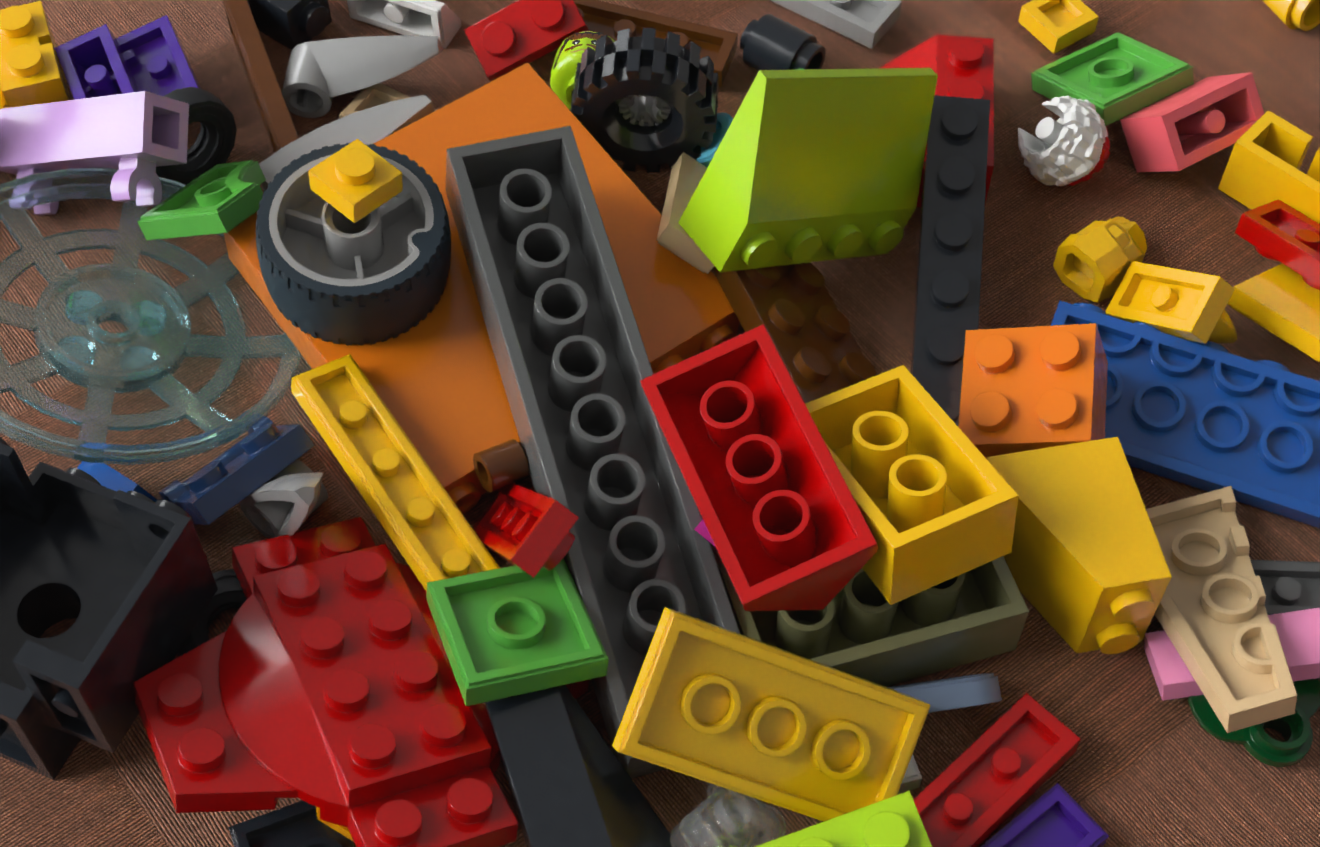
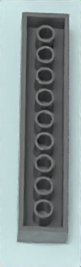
[445,126,740,779]

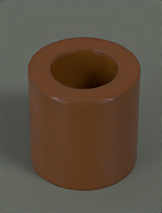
[473,439,529,492]

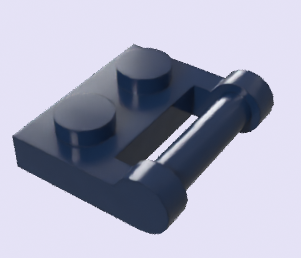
[159,416,315,525]

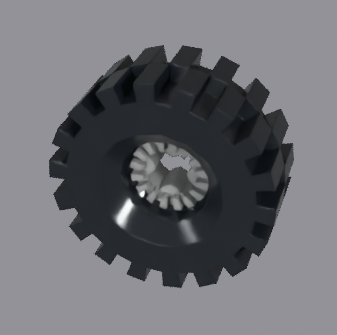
[570,28,719,173]

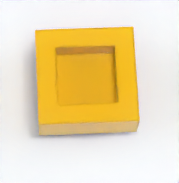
[1018,0,1099,54]
[308,139,403,223]

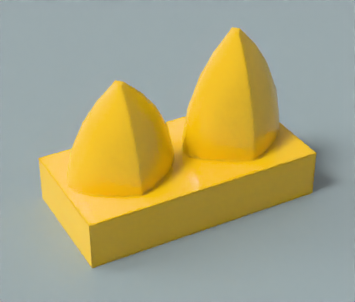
[1105,261,1237,344]

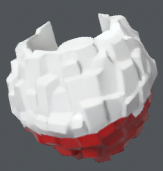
[1018,96,1110,186]

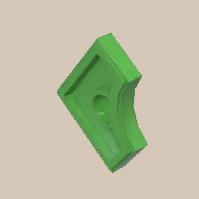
[137,160,266,240]

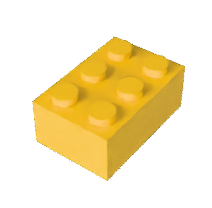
[805,365,1019,605]

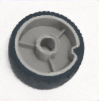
[256,143,451,345]

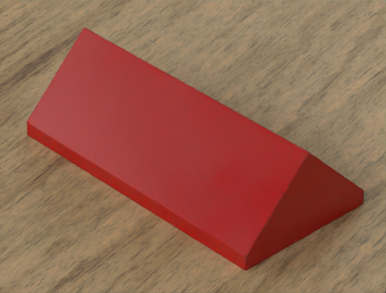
[640,324,879,611]

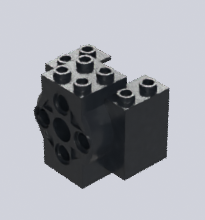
[0,437,218,780]

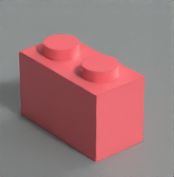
[1120,72,1265,173]

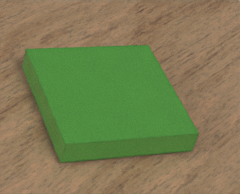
[1031,32,1194,126]
[426,558,609,706]

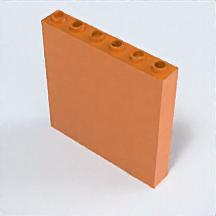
[223,62,739,514]

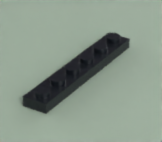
[911,95,990,426]

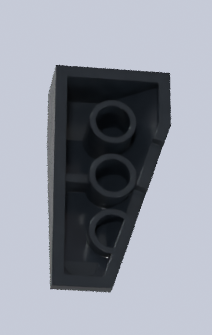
[484,685,679,847]

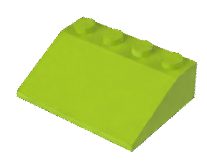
[678,68,938,273]

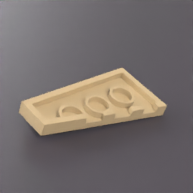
[1146,486,1297,733]

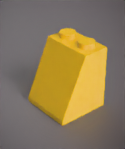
[987,437,1172,654]

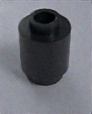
[740,14,826,71]

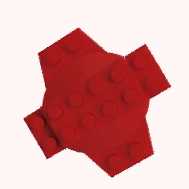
[134,517,590,847]

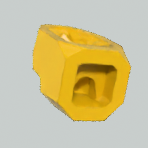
[1053,216,1147,303]

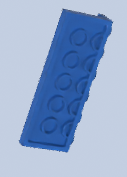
[1051,300,1320,528]

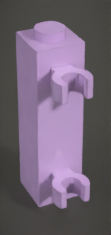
[0,91,189,215]

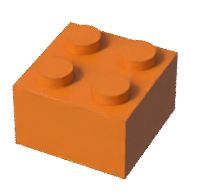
[958,323,1108,459]

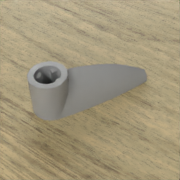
[282,35,444,118]
[239,459,328,539]

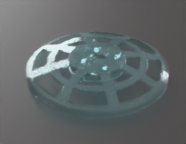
[0,168,301,465]

